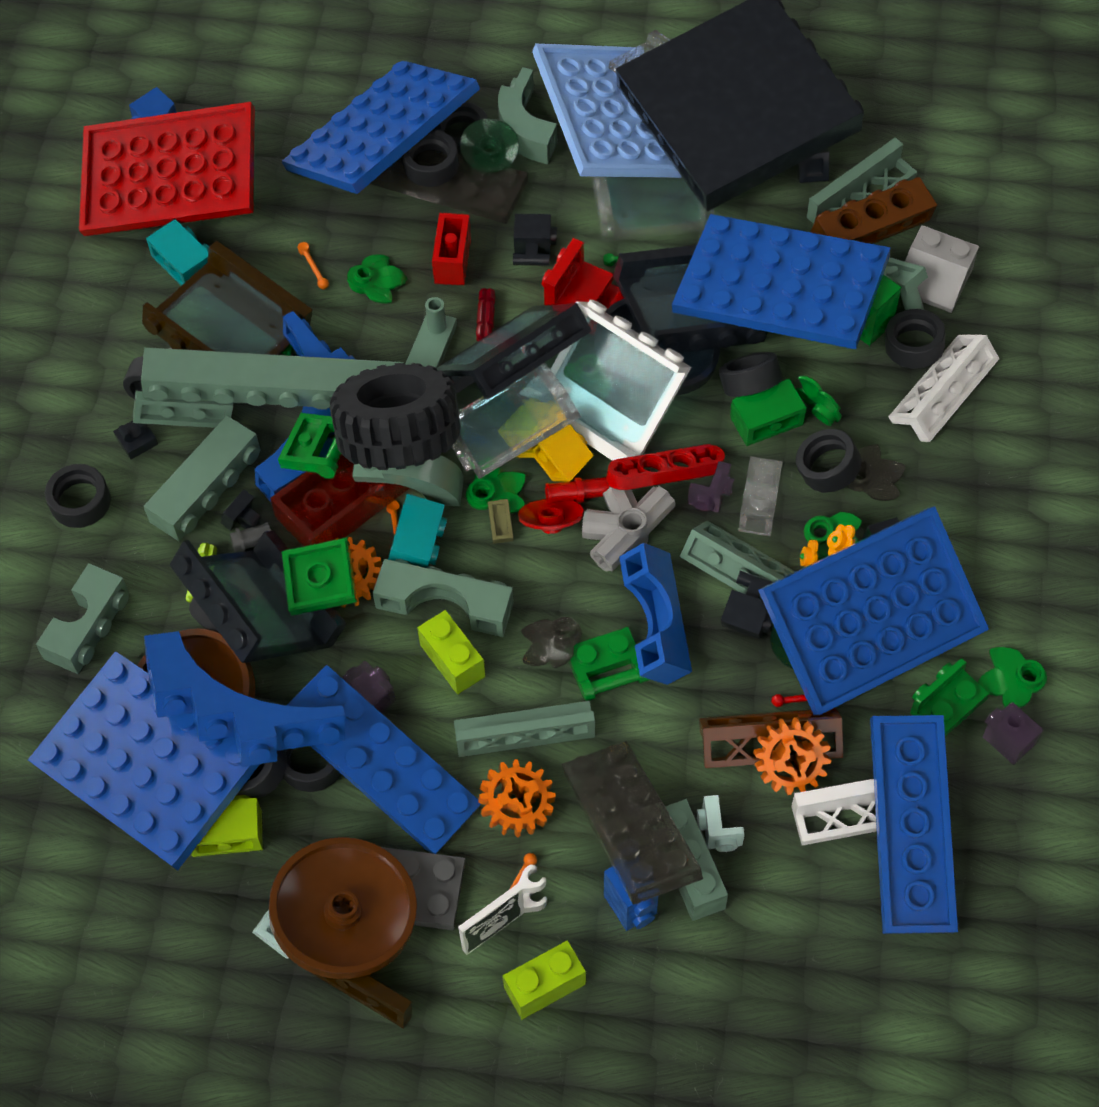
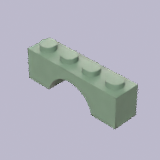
[373,559,514,637]

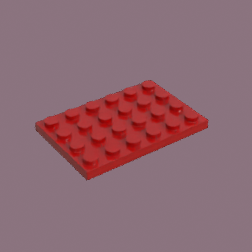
[79,102,255,236]

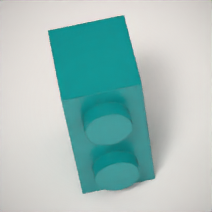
[146,219,209,286]
[388,494,447,568]

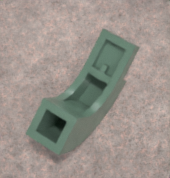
[498,67,558,164]
[352,455,464,506]

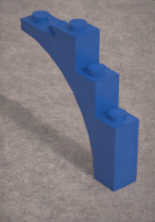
[255,311,355,507]
[144,631,345,767]

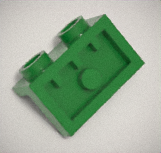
[910,658,989,736]

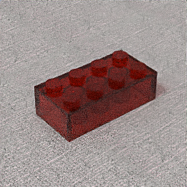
[270,454,410,547]

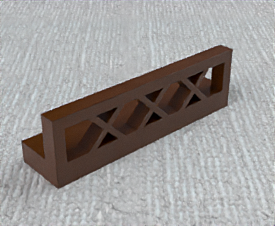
[699,708,843,768]

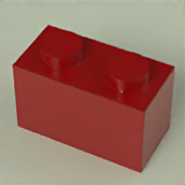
[432,213,471,286]

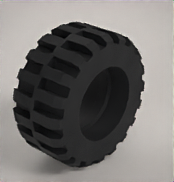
[330,363,461,470]

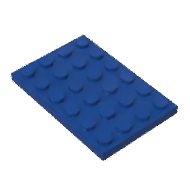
[282,61,480,194]
[672,214,890,349]
[758,506,989,715]
[28,651,260,871]

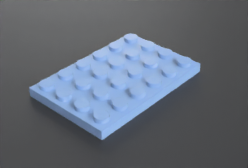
[532,43,682,178]

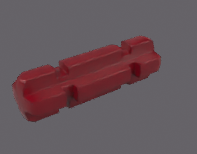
[476,288,496,342]

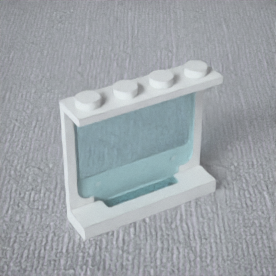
[523,299,691,461]

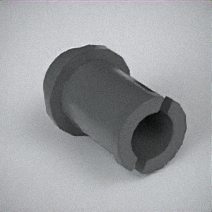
[230,522,271,552]

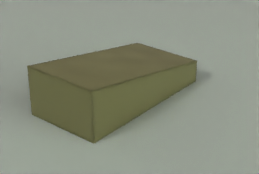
[488,499,513,544]

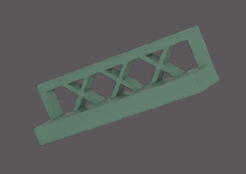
[807,138,917,228]
[679,521,795,600]
[454,701,595,757]

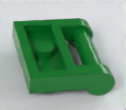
[278,413,341,479]
[565,627,650,701]

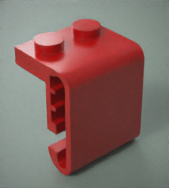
[541,238,624,336]

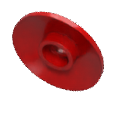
[518,499,584,534]

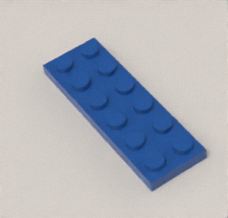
[286,665,481,854]
[870,715,958,934]

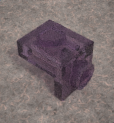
[688,461,735,513]

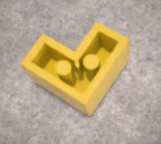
[499,407,594,482]

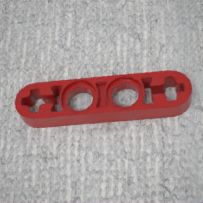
[606,444,725,490]

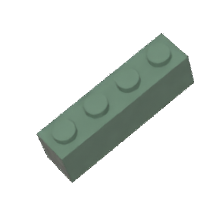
[143,415,261,541]

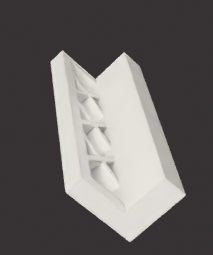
[888,335,999,442]
[791,779,877,846]

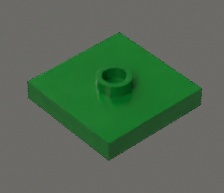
[282,538,357,616]

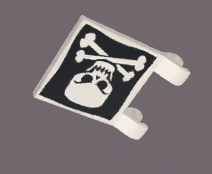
[458,865,548,955]

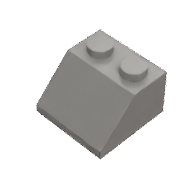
[905,225,979,313]

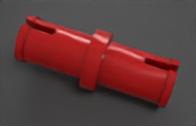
[545,476,610,504]

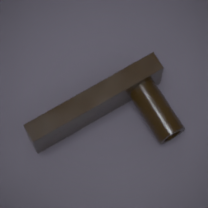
[312,973,412,1029]

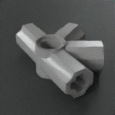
[582,486,675,572]

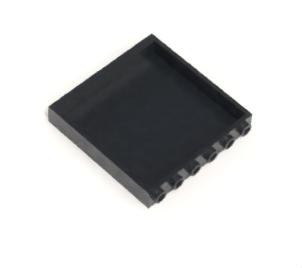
[615,0,864,212]

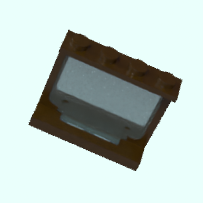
[142,241,313,355]

